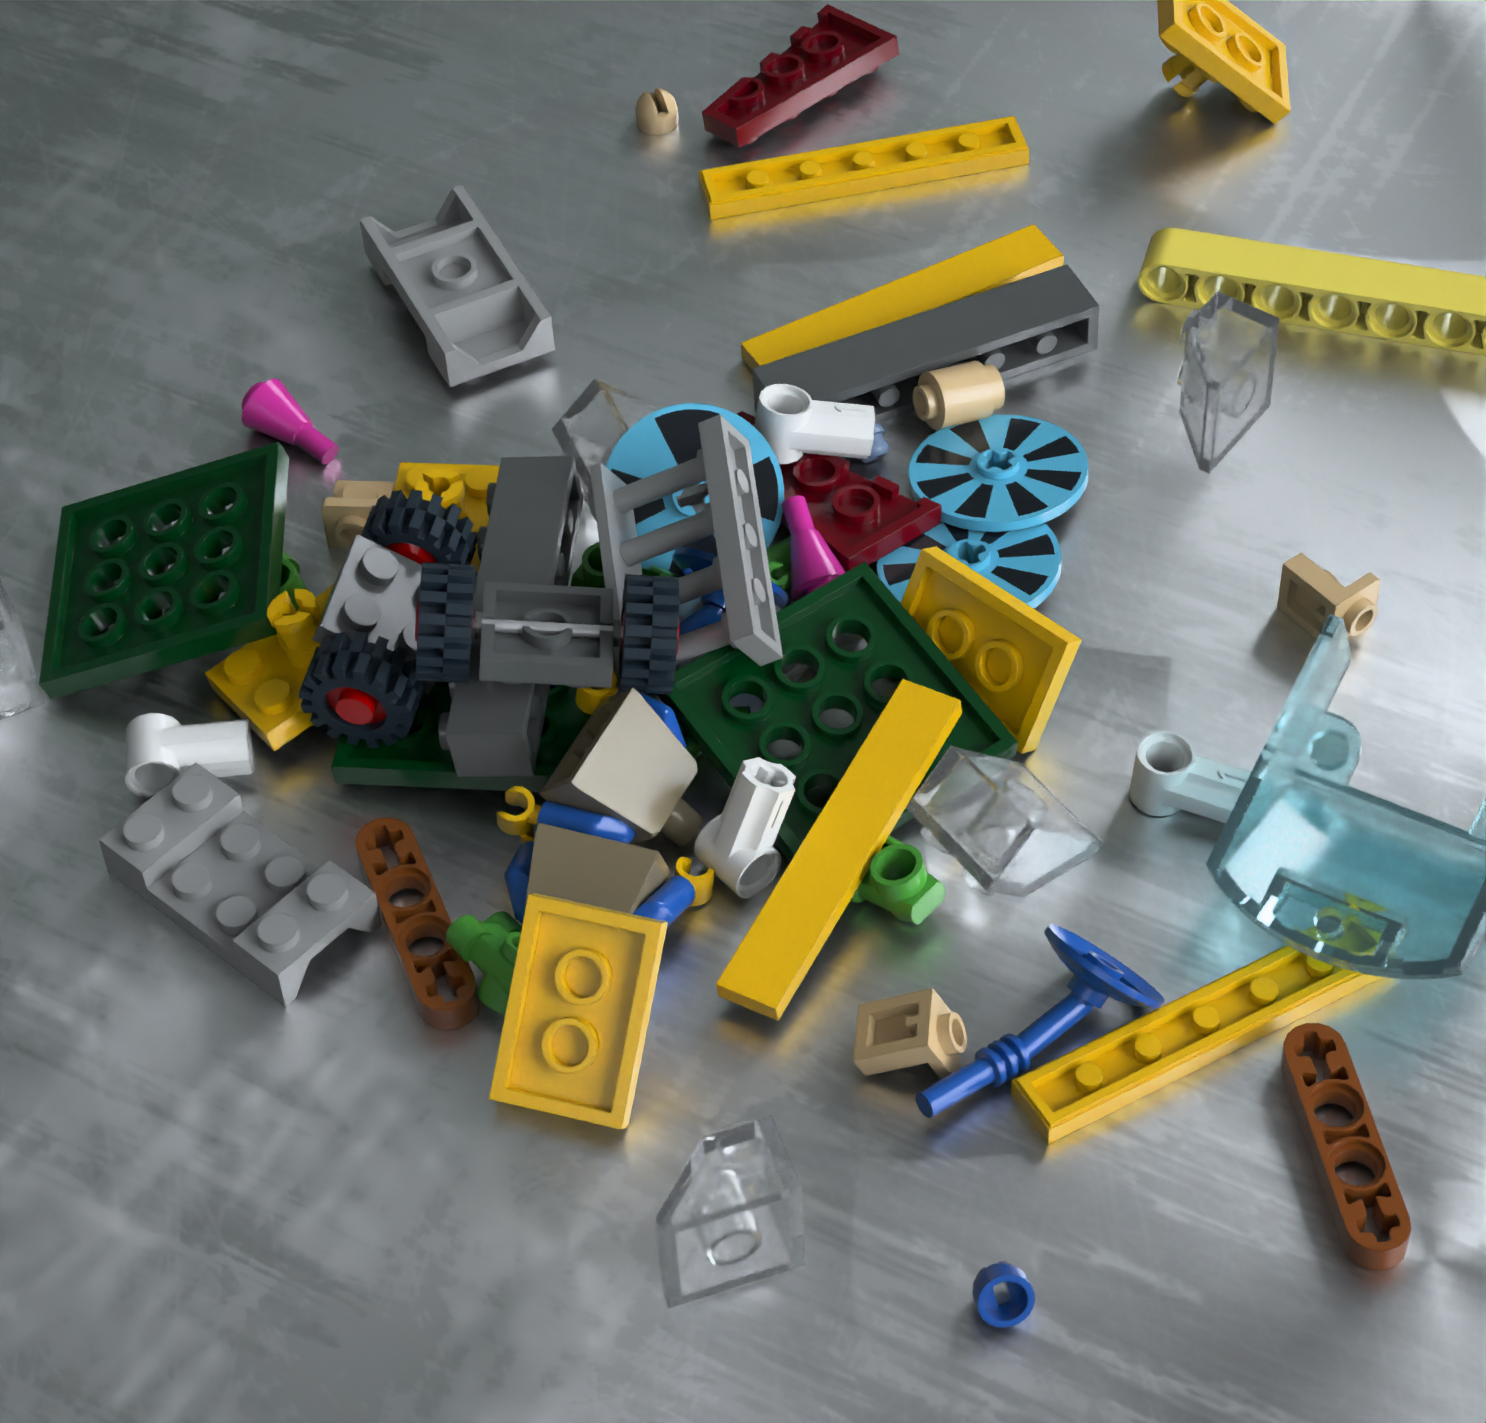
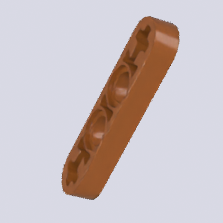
[355,817,480,1031]
[1281,1023,1411,1271]

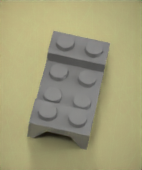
[360,184,555,387]
[98,763,382,1008]

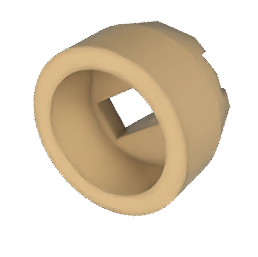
[635,88,679,135]

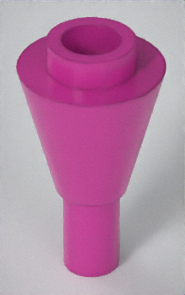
[241,378,339,465]
[782,496,845,602]

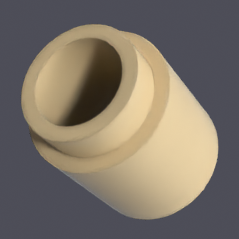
[913,361,1005,430]

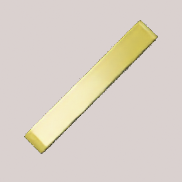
[1138,228,1486,356]

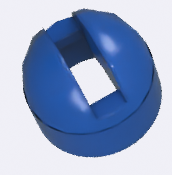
[973,1261,1035,1328]

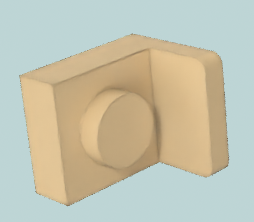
[321,480,395,548]
[1277,553,1381,649]
[853,988,967,1079]

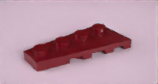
[702,4,899,148]
[737,411,942,572]

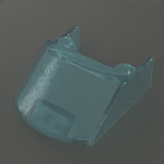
[1206,614,1486,980]

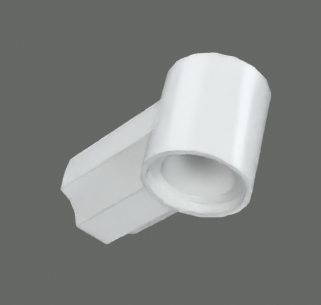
[754,384,875,464]
[125,713,254,798]
[1129,730,1266,830]
[694,757,796,898]

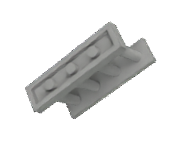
[588,415,783,701]

